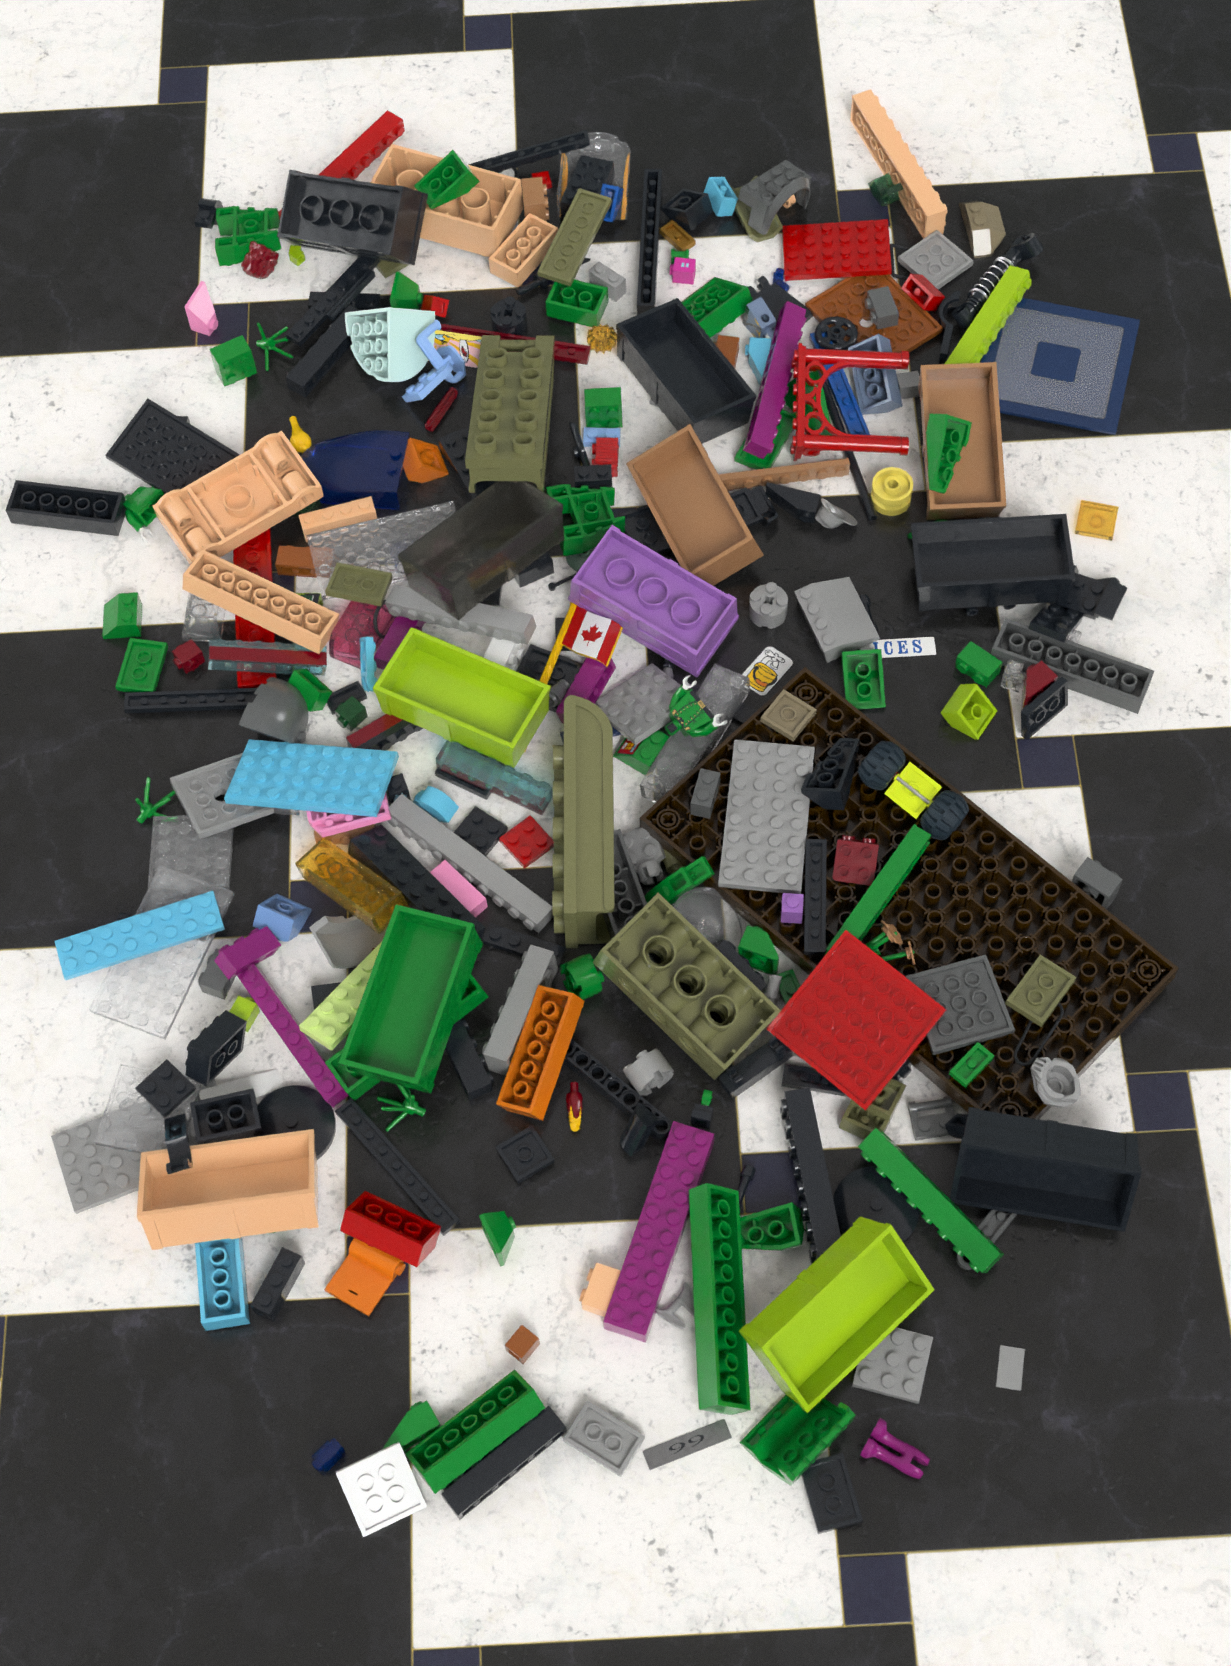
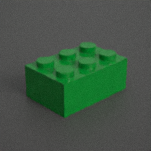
[546,280,609,328]

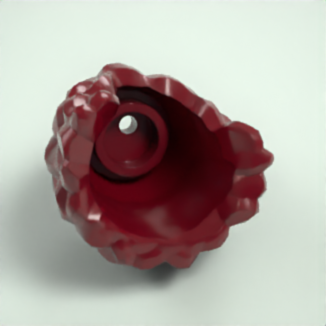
[241,241,279,279]

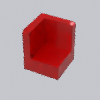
[421,295,449,318]

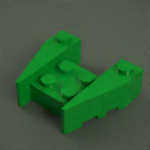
[215,206,282,266]
[546,484,625,556]

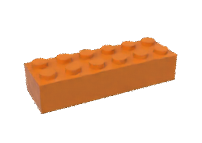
[496,985,585,1121]

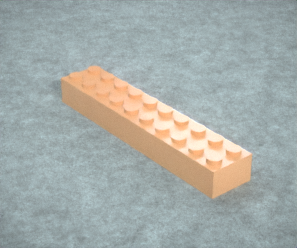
[850,89,948,239]

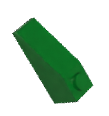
[383,1401,441,1452]

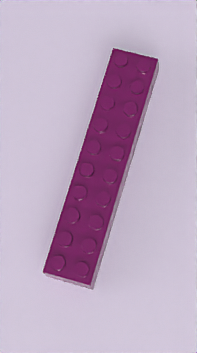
[603,1121,714,1343]

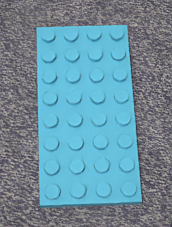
[224,739,399,817]

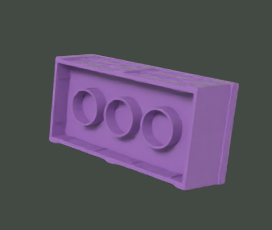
[568,525,739,677]

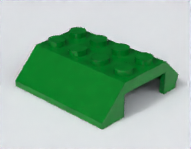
[740,1395,855,1486]

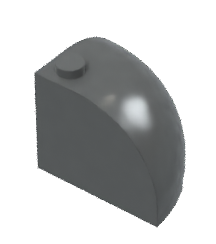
[239,677,308,744]

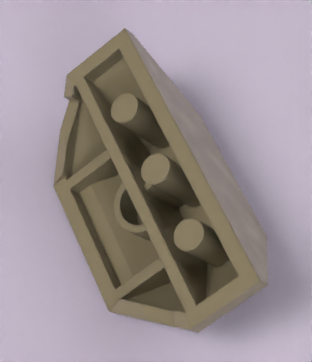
[959,201,1006,259]

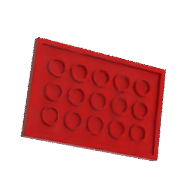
[783,219,892,281]

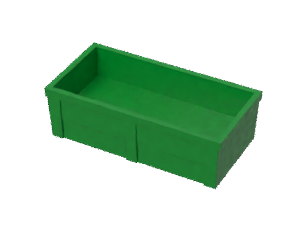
[339,905,483,1094]

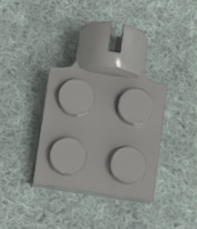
[623,821,666,885]

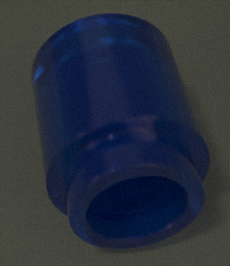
[311,1438,345,1473]

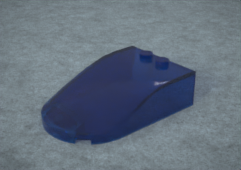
[301,430,410,510]

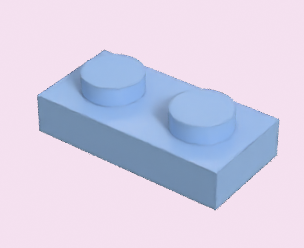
[583,427,621,447]

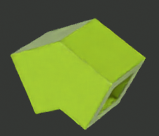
[289,245,306,266]

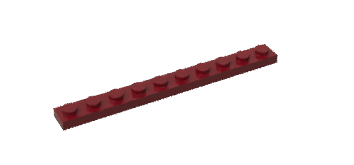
[439,324,591,365]

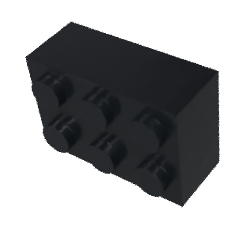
[185,1010,247,1086]
[190,1088,264,1145]

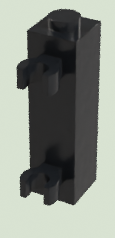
[719,1036,793,1100]

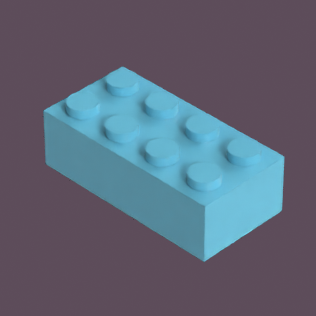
[195,1237,250,1331]

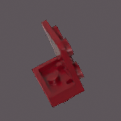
[833,835,879,885]

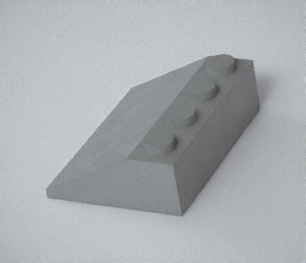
[794,577,880,663]

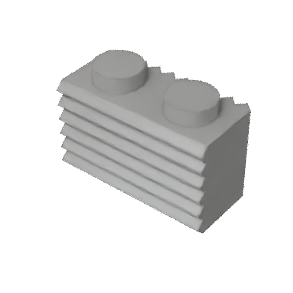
[589,262,627,302]

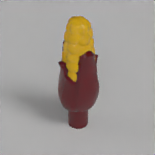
[566,1082,583,1132]

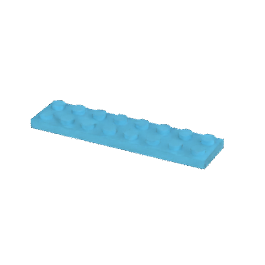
[55,891,225,980]

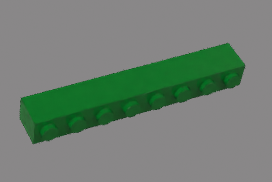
[858,1128,1004,1273]

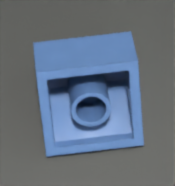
[253,894,312,942]

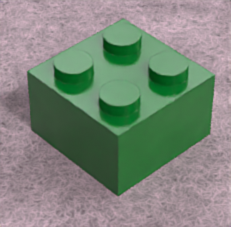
[209,335,257,387]
[584,387,623,428]

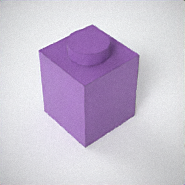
[781,893,804,924]

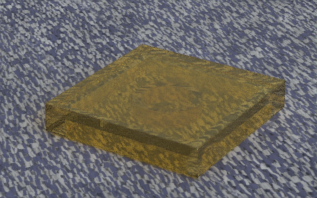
[1075,500,1119,541]

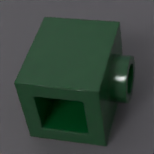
[335,696,368,731]

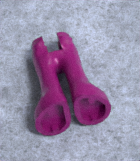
[860,1418,930,1479]

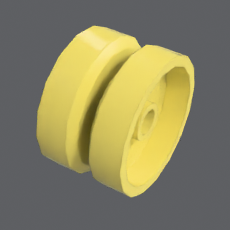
[871,467,913,516]

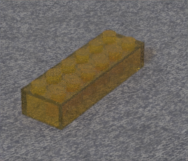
[295,837,409,934]

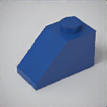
[601,184,624,223]

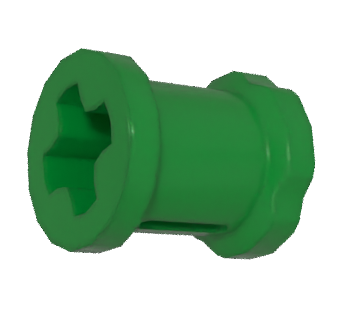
[671,249,689,264]

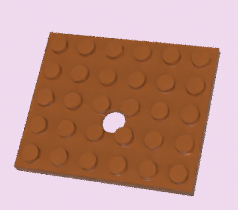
[805,275,943,352]

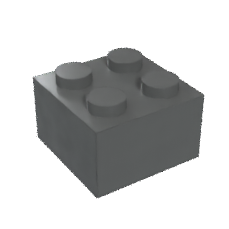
[1072,857,1123,910]

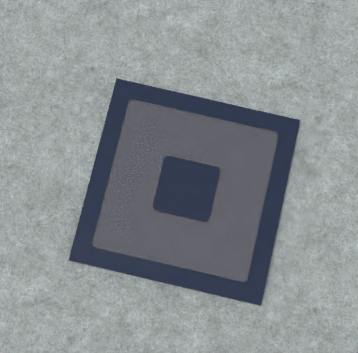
[981,298,1140,435]

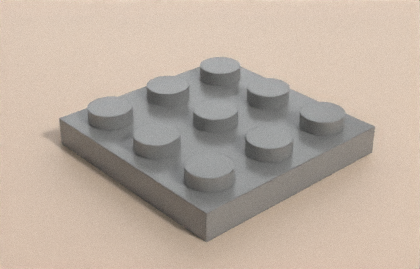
[898,230,973,289]
[852,1328,933,1404]

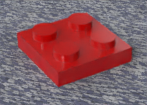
[499,815,554,869]

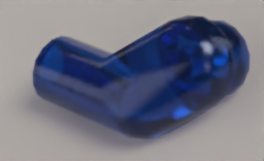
[772,268,790,292]

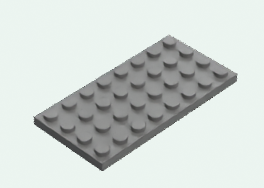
[718,740,815,894]
[51,1079,217,1214]

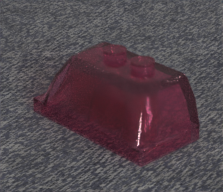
[329,601,395,669]

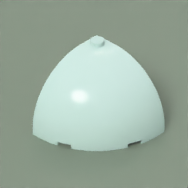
[345,307,435,382]

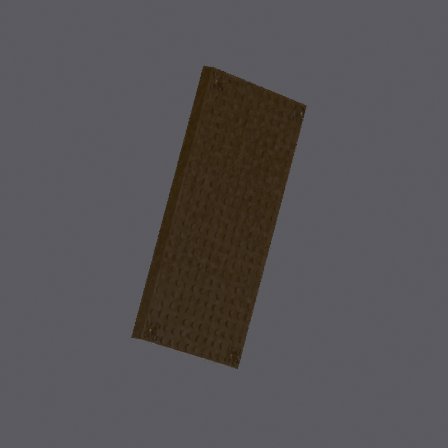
[639,667,1179,1119]

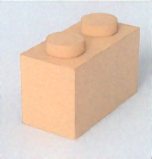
[579,1262,621,1317]

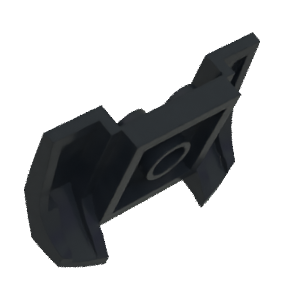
[730,485,779,528]
[1055,565,1128,621]

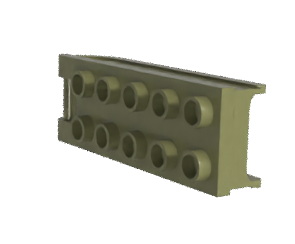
[465,335,555,493]
[552,695,614,948]

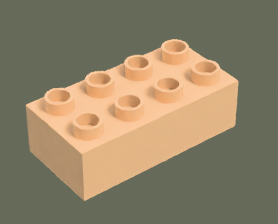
[370,144,524,257]

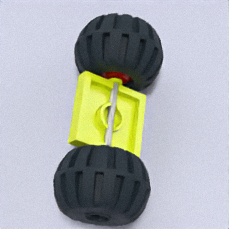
[858,741,969,840]

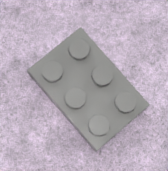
[563,1401,645,1477]

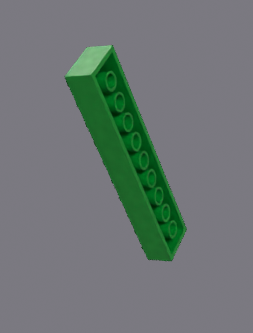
[689,1183,751,1415]

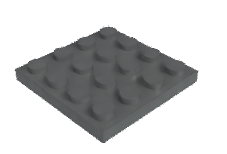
[905,955,1015,1055]

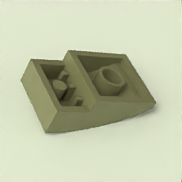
[839,1079,906,1139]

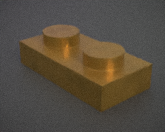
[660,220,696,251]

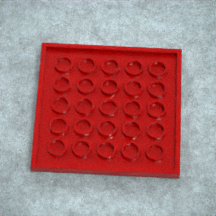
[766,930,947,1111]

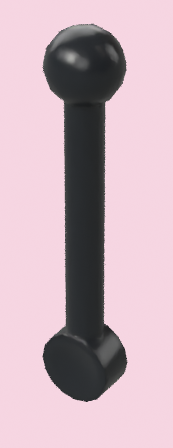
[548,570,579,591]

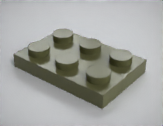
[325,562,393,606]
[1005,955,1076,1027]

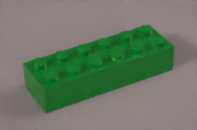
[405,1369,545,1494]

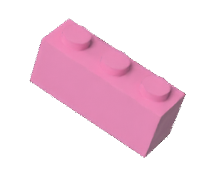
[430,860,488,918]

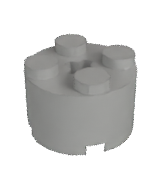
[749,582,788,629]
[623,1048,674,1096]

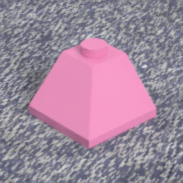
[185,281,218,336]

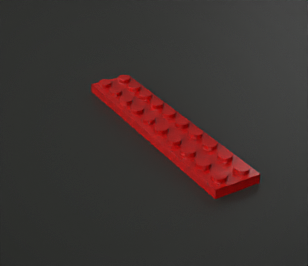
[233,528,277,689]

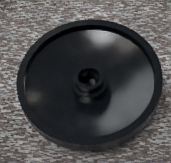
[258,1085,336,1160]
[833,1166,920,1243]

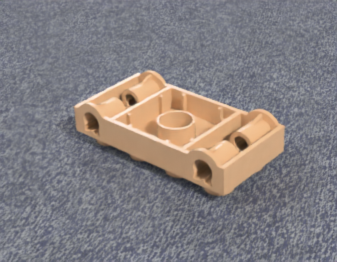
[153,431,324,565]

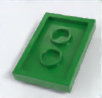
[115,638,168,693]

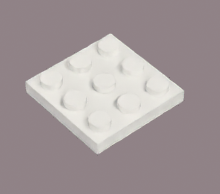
[336,1442,427,1537]

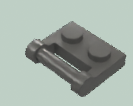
[908,1096,955,1141]

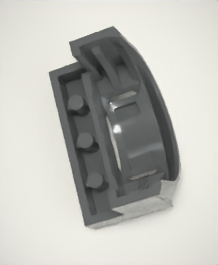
[738,160,812,235]

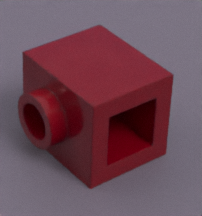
[172,639,205,674]

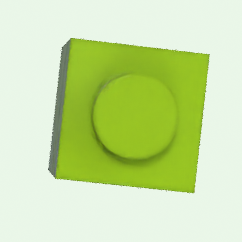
[229,995,260,1032]

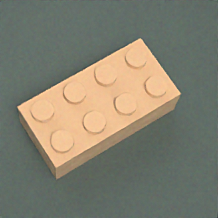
[489,213,558,288]

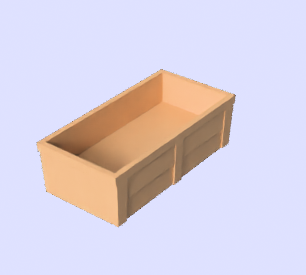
[137,1129,319,1250]

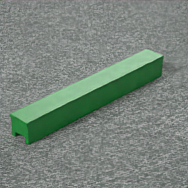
[825,824,931,955]

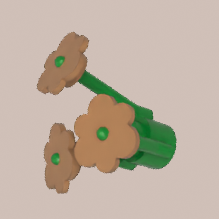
[865,920,915,965]

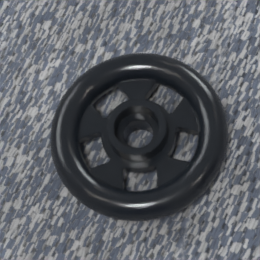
[815,316,858,350]

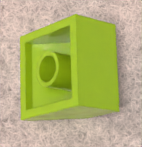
[941,684,997,740]

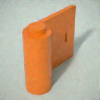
[324,1238,406,1316]

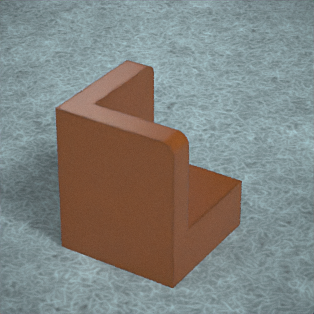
[505,1325,540,1364]

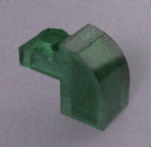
[868,173,903,206]

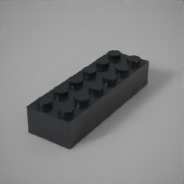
[6,480,126,536]

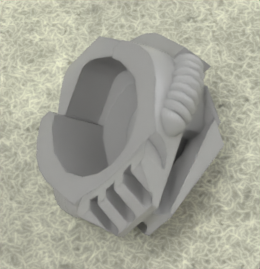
[1031,1057,1081,1107]

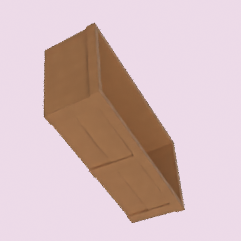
[918,362,1006,520]
[626,424,764,586]

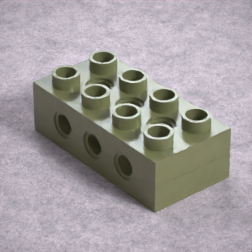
[593,893,781,1080]

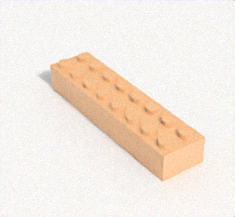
[182,549,339,654]

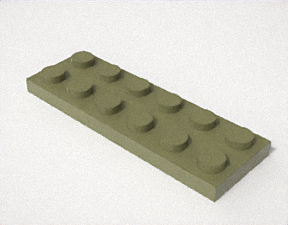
[537,188,612,286]

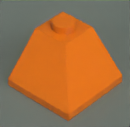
[403,438,449,483]

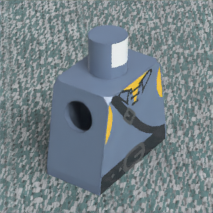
[742,297,776,342]

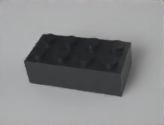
[560,155,614,218]

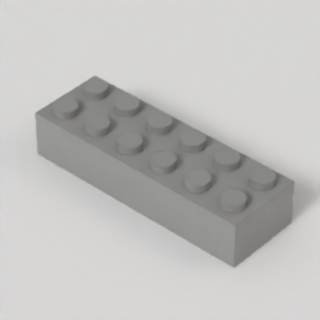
[482,944,558,1076]

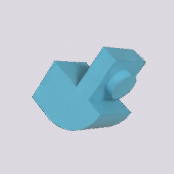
[413,786,459,823]

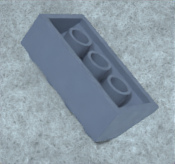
[848,334,903,415]

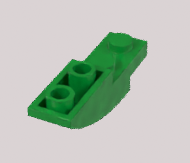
[644,857,715,904]

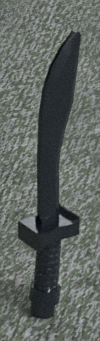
[516,258,590,296]

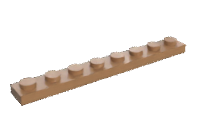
[718,458,850,491]

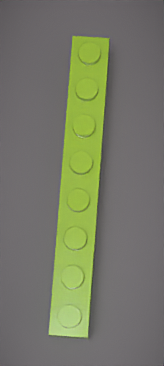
[945,265,1032,364]

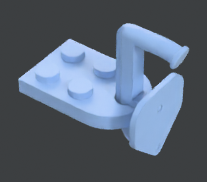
[402,320,466,402]

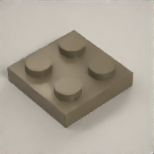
[760,689,816,741]

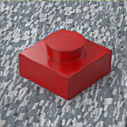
[531,171,552,189]

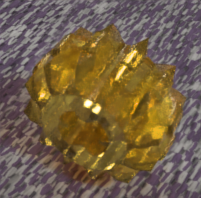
[587,323,617,354]

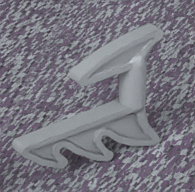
[656,1282,695,1329]

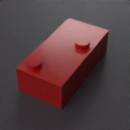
[340,1191,441,1267]

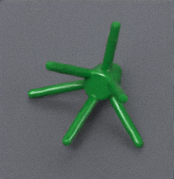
[256,323,293,371]
[135,777,179,824]
[377,1085,426,1132]

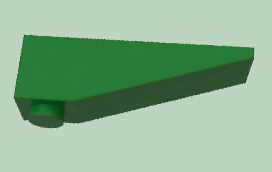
[784,371,832,435]
[926,413,972,494]
[740,1202,804,1251]

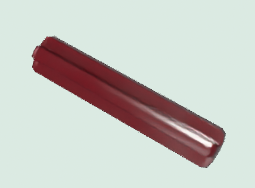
[425,387,458,432]

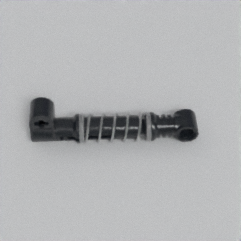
[952,233,1044,329]

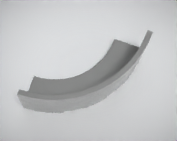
[309,900,392,969]

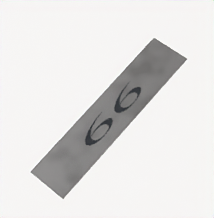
[642,1419,732,1470]

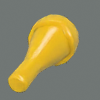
[289,416,311,453]

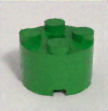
[560,953,604,1000]

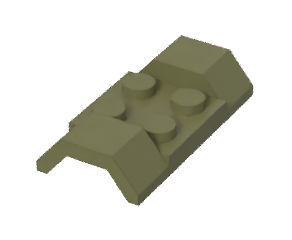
[730,176,782,243]

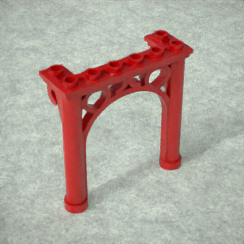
[790,343,909,461]

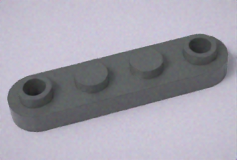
[956,1210,1017,1270]

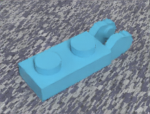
[359,637,378,692]

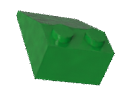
[414,150,480,209]
[841,649,886,710]

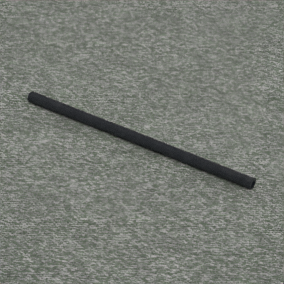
[818,370,878,521]

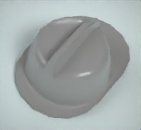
[815,498,857,528]

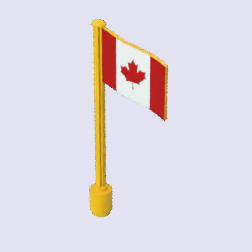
[524,602,623,752]

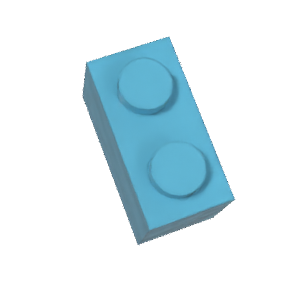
[704,177,738,217]

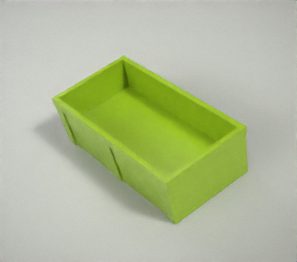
[373,627,551,769]
[739,1216,935,1413]

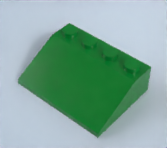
[681,277,753,338]

